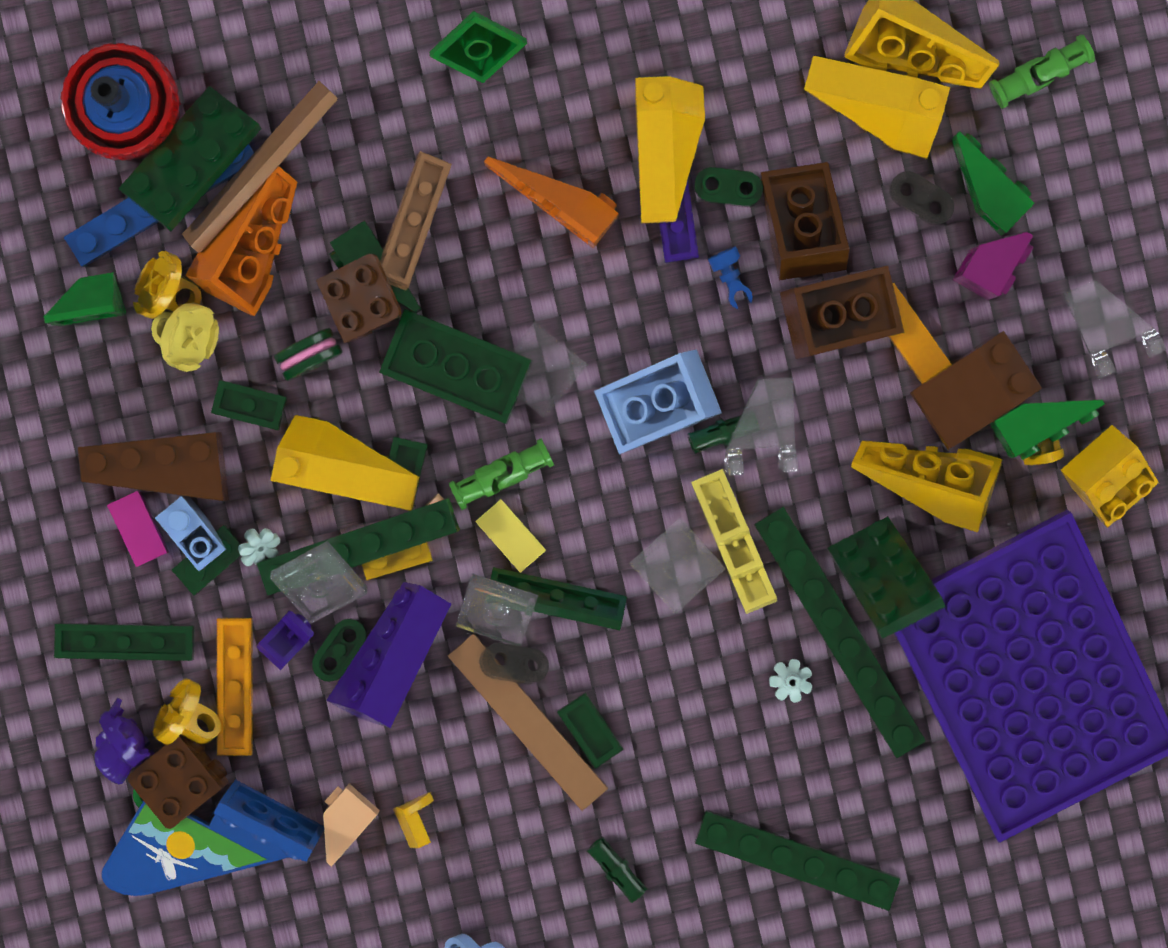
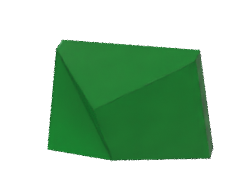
[429,11,527,83]
[44,272,126,326]

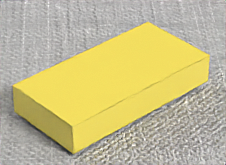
[475,499,546,573]

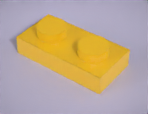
[362,542,433,581]

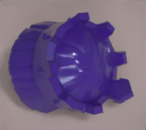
[94,698,155,785]

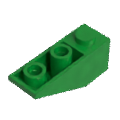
[951,131,1034,236]
[990,400,1105,460]

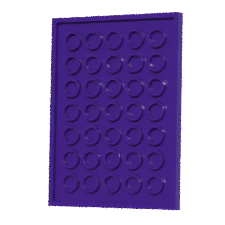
[894,510,1168,843]

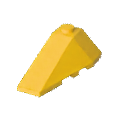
[844,0,999,89]
[804,56,950,159]
[635,76,705,223]
[270,415,419,511]
[851,441,1003,532]

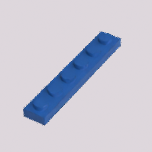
[64,144,254,267]

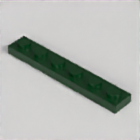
[256,498,460,596]
[695,810,900,911]

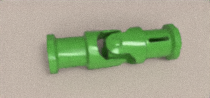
[989,34,1095,109]
[449,438,554,510]

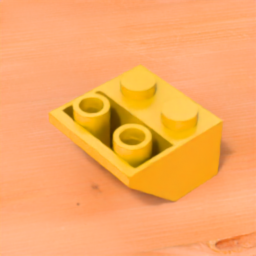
[1061,425,1159,528]

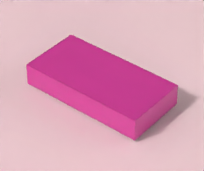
[107,490,169,567]

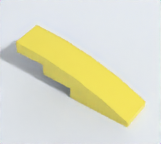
[691,469,778,614]

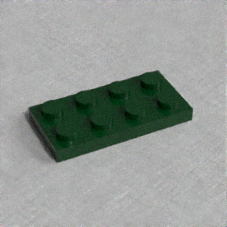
[118,86,262,232]
[379,309,533,424]
[828,516,946,639]

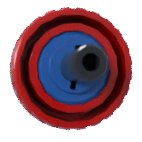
[60,43,181,161]

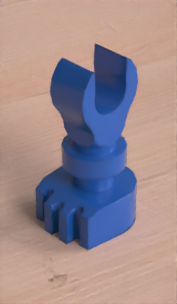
[708,246,753,309]

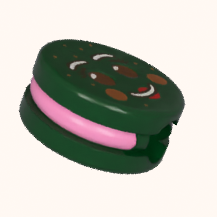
[274,328,343,381]

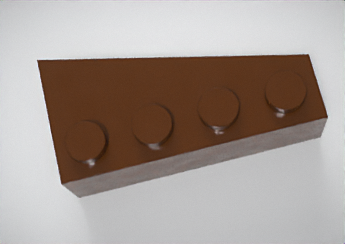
[78,432,229,501]

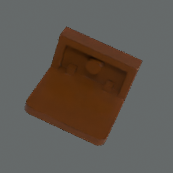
[316,254,402,343]
[128,735,229,829]

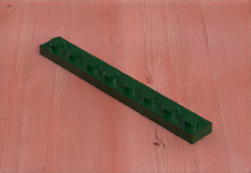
[754,506,926,758]

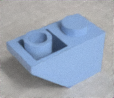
[155,496,226,571]

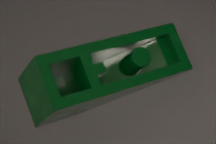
[329,220,422,313]

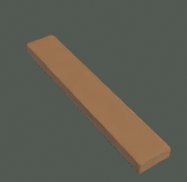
[182,81,338,253]
[448,633,608,811]

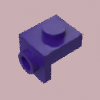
[256,610,314,670]

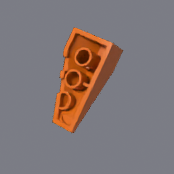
[484,156,619,249]
[185,166,298,316]

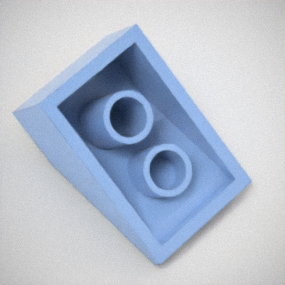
[594,349,722,454]

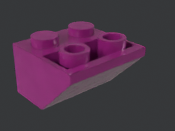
[952,232,1033,300]

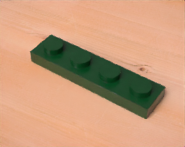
[486,567,627,630]
[54,623,195,661]

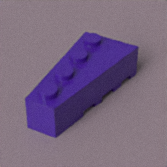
[326,582,451,728]

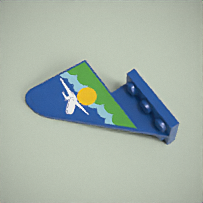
[102,779,324,896]

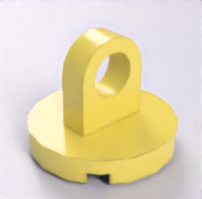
[151,302,219,372]

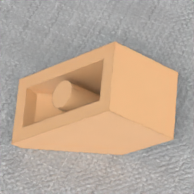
[323,783,380,867]

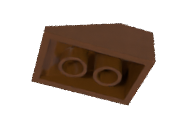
[760,162,850,280]
[780,265,904,359]
[910,331,1042,450]

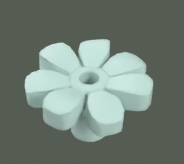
[238,528,280,566]
[769,659,812,703]

